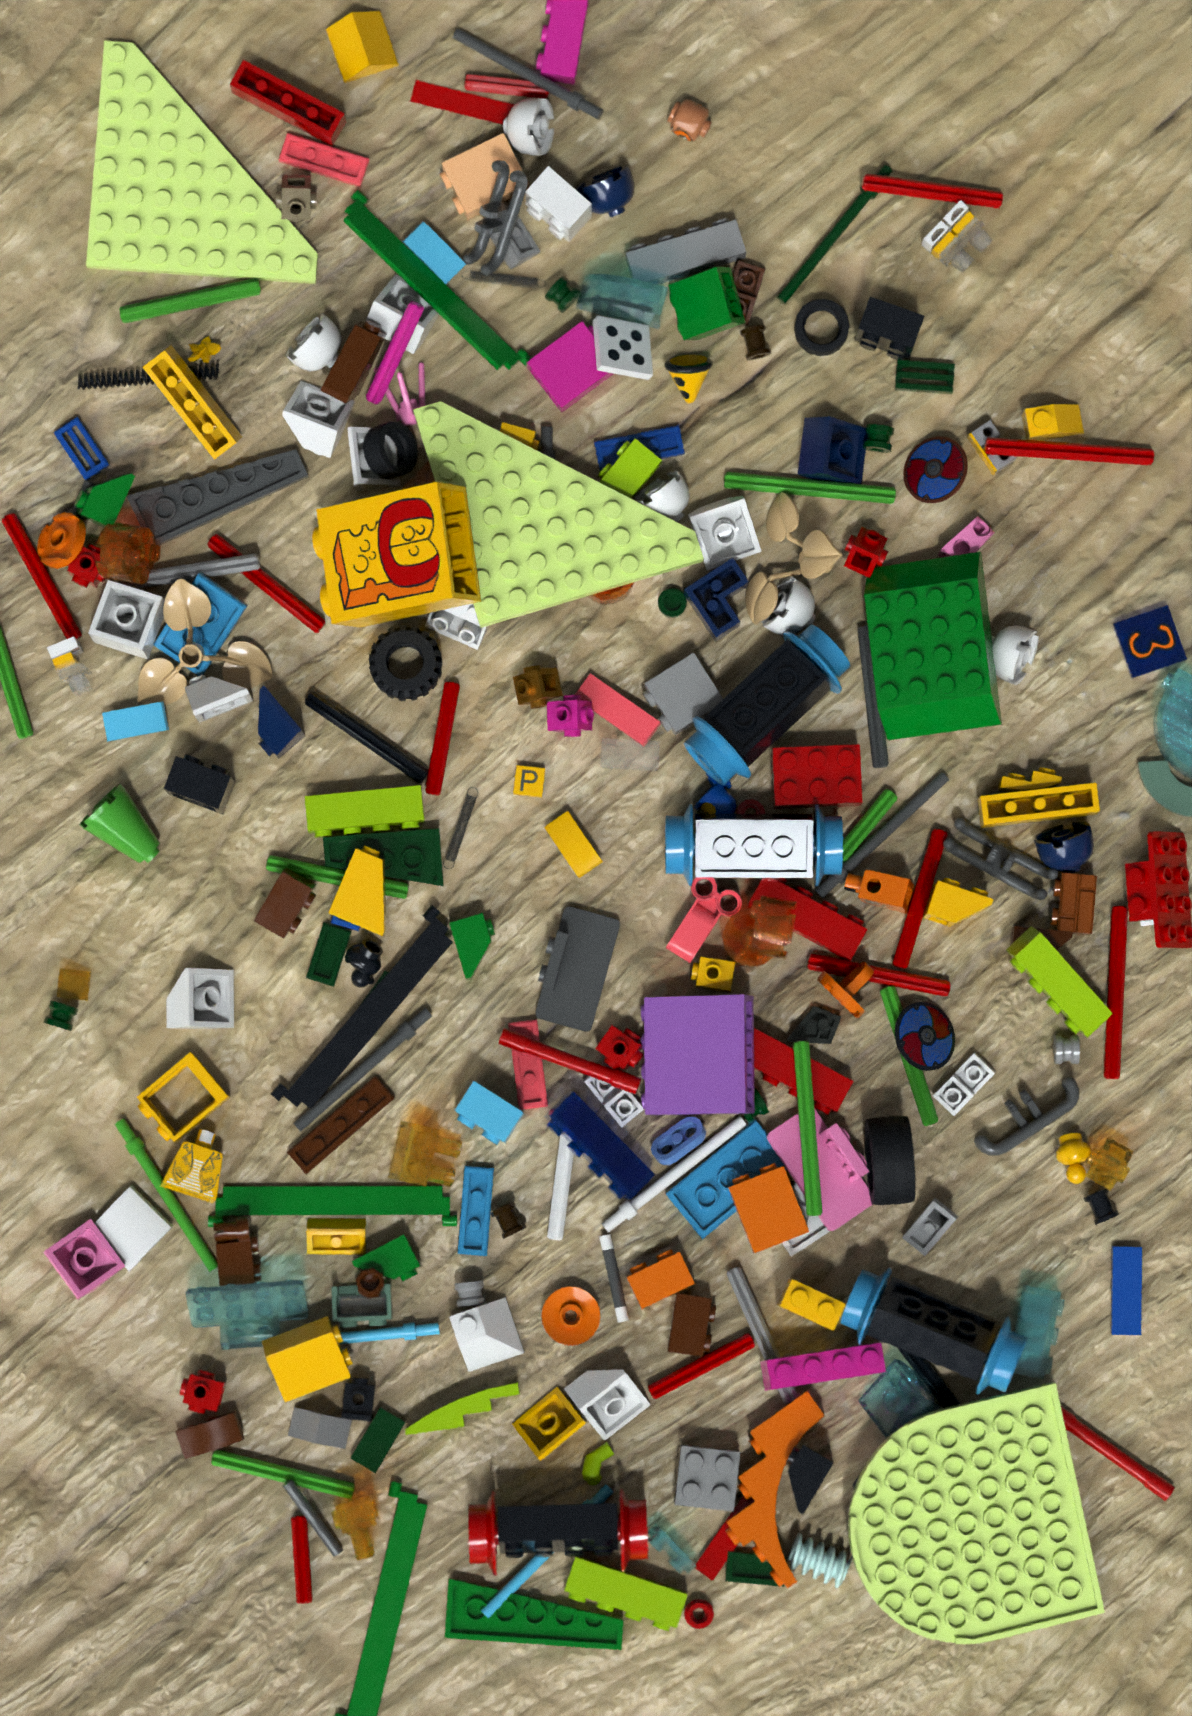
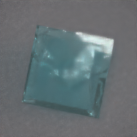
[858,1359,934,1438]

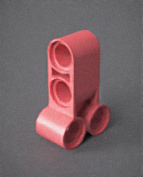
[666,877,742,963]

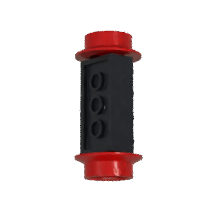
[468,1488,648,1575]

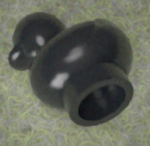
[345,939,383,988]

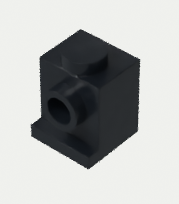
[341,1377,376,1422]

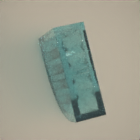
[576,274,668,330]
[1153,668,1192,780]

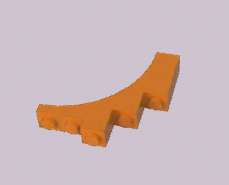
[725,1391,825,1589]

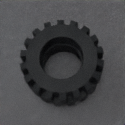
[369,625,443,701]

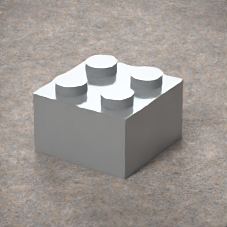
[674,1444,740,1512]

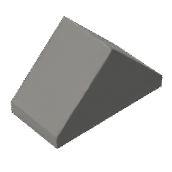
[288,1407,352,1449]

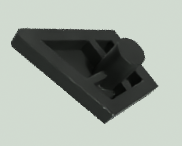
[787,1006,841,1044]

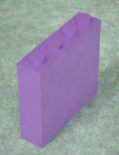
[641,994,755,1115]

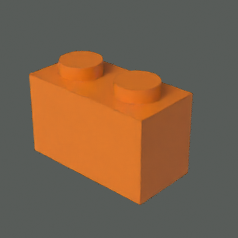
[627,1249,695,1309]

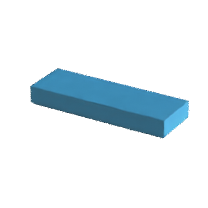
[458,1166,494,1256]

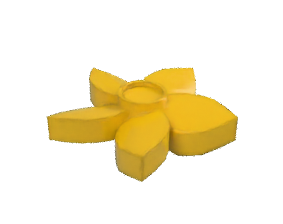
[188,336,221,363]

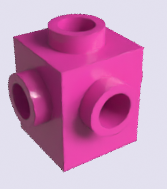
[547,695,594,737]

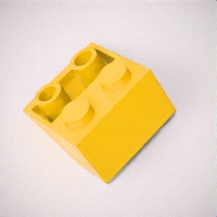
[923,878,993,927]

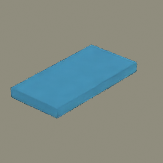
[666,1120,787,1239]

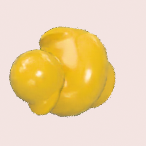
[1056,1133,1091,1184]

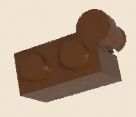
[213,1217,262,1291]

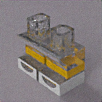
[922,200,992,273]
[47,636,92,696]

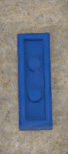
[594,425,685,471]
[1111,1246,1142,1335]

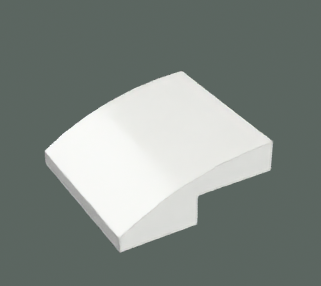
[94,1185,173,1271]

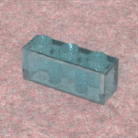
[1014,1285,1064,1379]

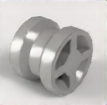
[1053,1035,1080,1064]
[455,1280,486,1307]

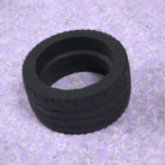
[864,1116,916,1205]

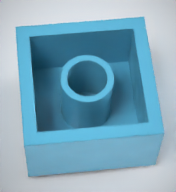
[455,1081,524,1145]

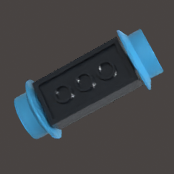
[684,624,850,786]
[665,804,843,886]
[840,1267,1028,1394]

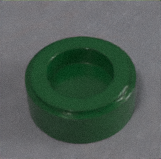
[658,588,687,618]

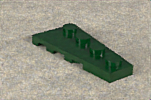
[323,828,444,887]

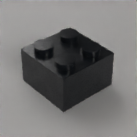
[855,296,924,360]
[164,754,235,815]

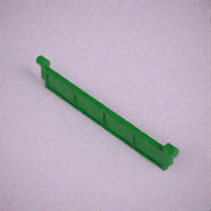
[343,190,532,370]
[208,1186,457,1227]
[335,1481,428,1716]

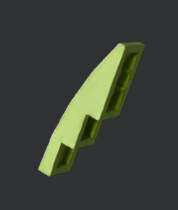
[405,1382,520,1435]

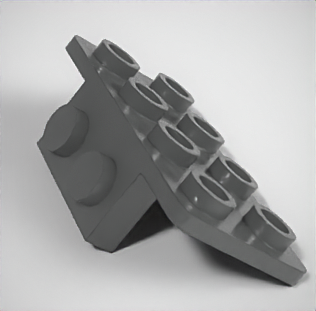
[535,906,620,1032]

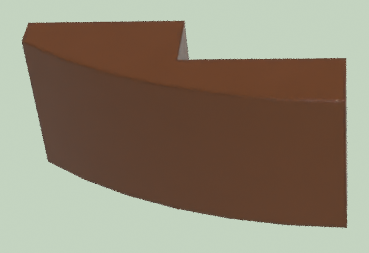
[733,260,766,325]
[175,1411,245,1459]

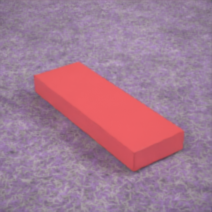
[279,133,370,188]
[575,673,661,747]
[508,1019,548,1110]

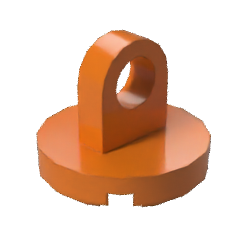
[817,962,874,1018]

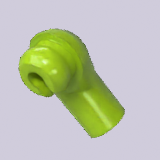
[582,1442,614,1485]

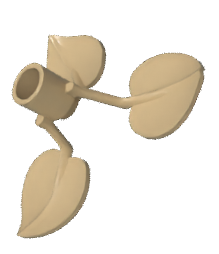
[745,492,842,625]
[137,579,273,705]

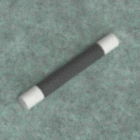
[599,1234,629,1323]

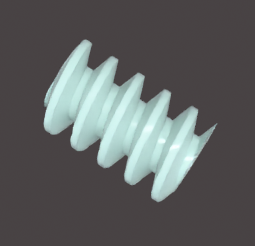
[787,1533,852,1589]

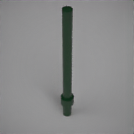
[777,164,893,304]

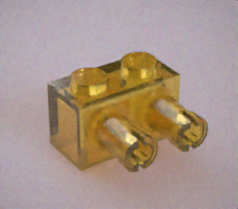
[388,1121,462,1187]
[331,1493,380,1561]

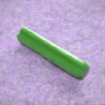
[843,789,897,862]

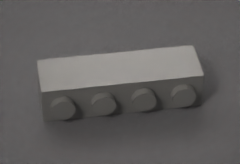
[626,218,746,291]

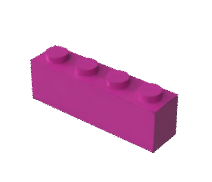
[536,0,589,85]
[760,1343,886,1391]

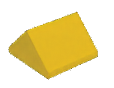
[326,11,399,83]
[512,1387,586,1461]

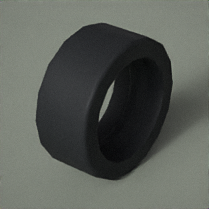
[794,299,850,357]
[363,421,418,479]

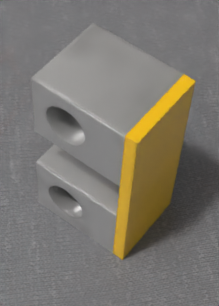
[967,420,1016,475]

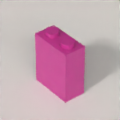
[527,321,614,413]

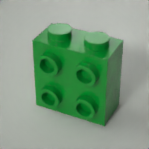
[668,267,746,340]

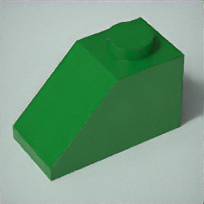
[75,473,135,529]
[449,913,495,981]
[352,1234,421,1282]

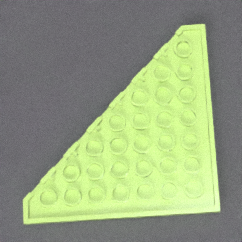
[86,41,318,284]
[413,401,704,628]

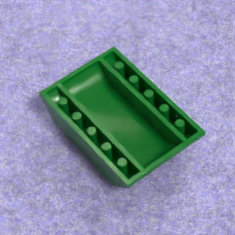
[864,552,1002,741]

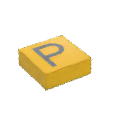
[513,765,545,798]

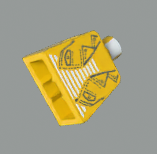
[160,1129,223,1204]

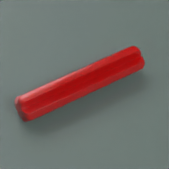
[465,74,549,99]
[291,1515,313,1604]

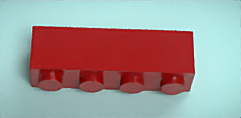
[229,60,346,147]
[747,878,867,961]
[754,1028,853,1115]

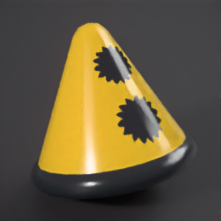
[664,355,713,403]

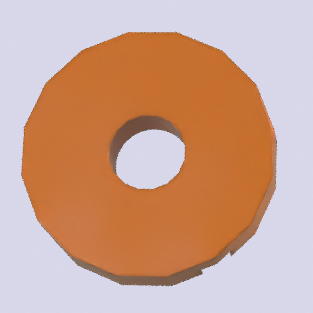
[37,512,86,569]

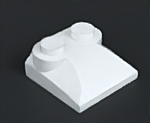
[688,496,762,570]

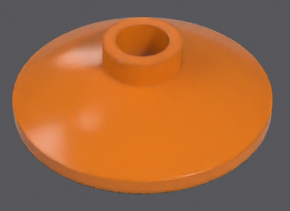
[542,1287,600,1346]

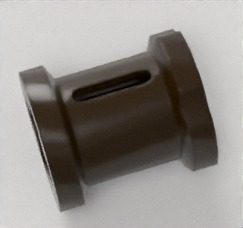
[740,325,771,360]
[490,1201,526,1239]

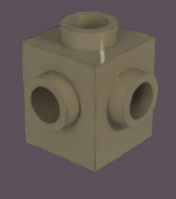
[276,175,317,222]

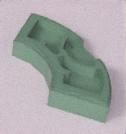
[1137,760,1192,817]

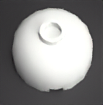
[503,98,554,156]
[286,313,341,371]
[635,470,690,522]
[761,576,816,636]
[992,625,1039,685]

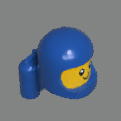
[694,773,737,814]

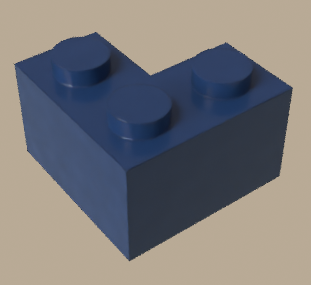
[684,558,749,642]

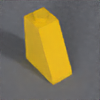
[328,845,386,936]

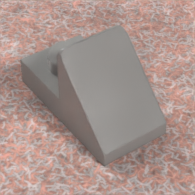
[902,1198,958,1256]

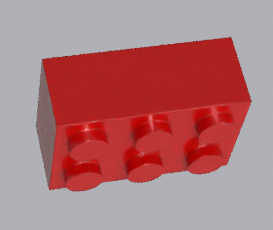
[771,744,863,809]

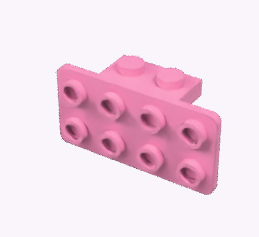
[767,1108,872,1231]

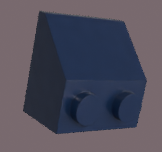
[798,416,868,484]

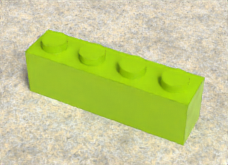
[598,438,662,499]
[305,785,425,838]
[1006,926,1113,1038]
[564,1556,688,1631]

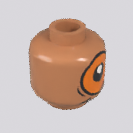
[667,99,712,142]

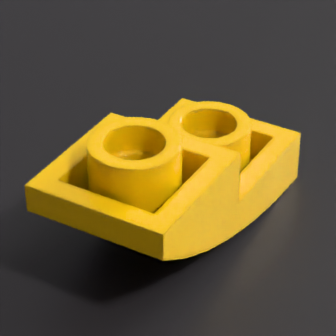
[998,768,1062,792]
[544,811,603,878]

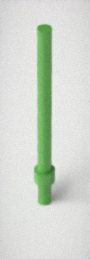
[115,1118,218,1272]

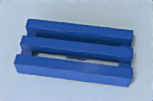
[53,417,110,481]

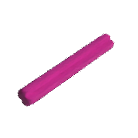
[366,301,424,405]

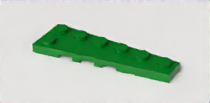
[445,1579,624,1650]

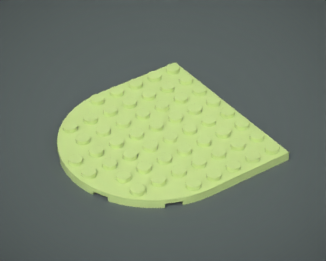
[848,1382,1105,1644]

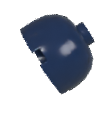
[576,165,635,217]
[1034,822,1094,873]

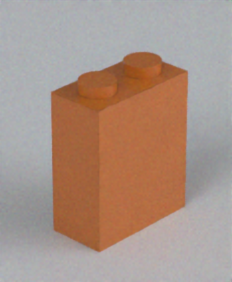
[728,1163,809,1253]

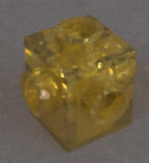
[1085,1137,1134,1191]

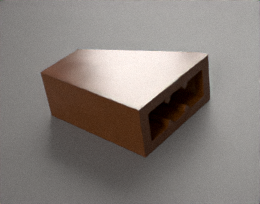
[320,320,387,403]

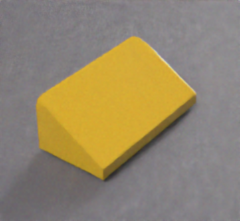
[306,1218,366,1255]

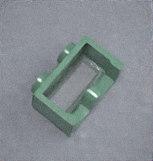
[331,1284,393,1328]

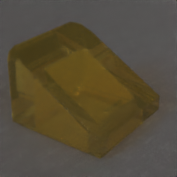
[57,968,91,1001]

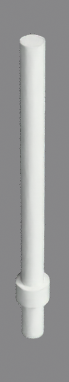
[601,1116,747,1233]

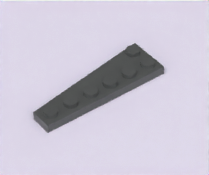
[127,449,309,549]

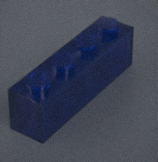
[544,1091,655,1200]

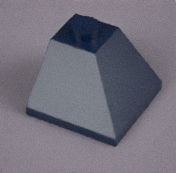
[258,686,305,759]

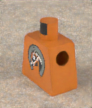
[844,869,915,914]

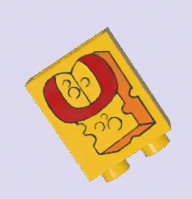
[312,482,481,627]

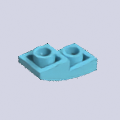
[402,221,466,284]
[102,701,169,741]

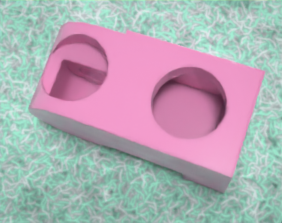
[938,516,995,557]

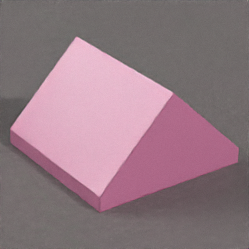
[43,1219,125,1300]

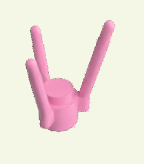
[374,362,426,426]

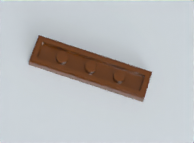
[287,1076,395,1175]

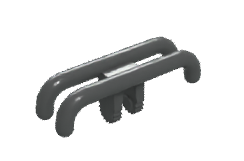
[463,160,528,275]
[943,818,1058,900]
[974,1077,1079,1156]

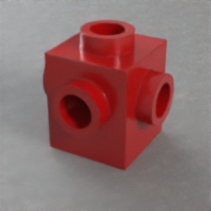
[844,527,888,578]
[67,544,110,588]
[595,1025,644,1070]
[179,1369,227,1414]

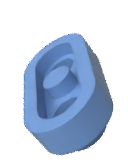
[651,1116,706,1165]

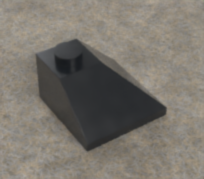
[786,1445,834,1514]

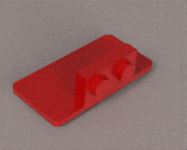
[1125,831,1192,949]

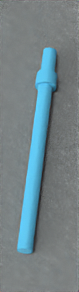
[339,1322,440,1344]
[480,1484,614,1619]

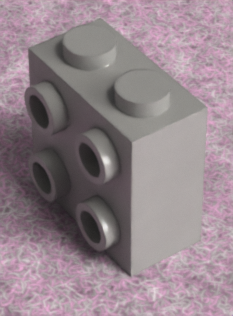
[643,653,723,735]

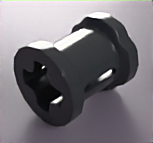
[1084,1188,1119,1225]

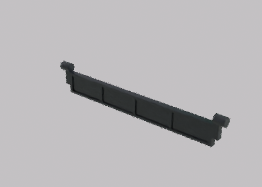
[271,905,453,1109]

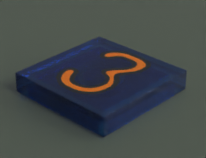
[1112,605,1187,679]

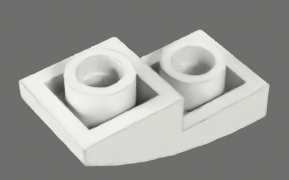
[933,1052,996,1116]
[583,1062,644,1128]

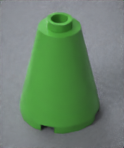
[79,784,160,863]

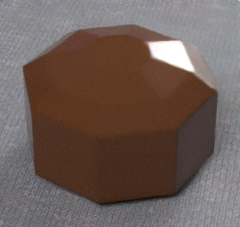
[356,1268,385,1299]

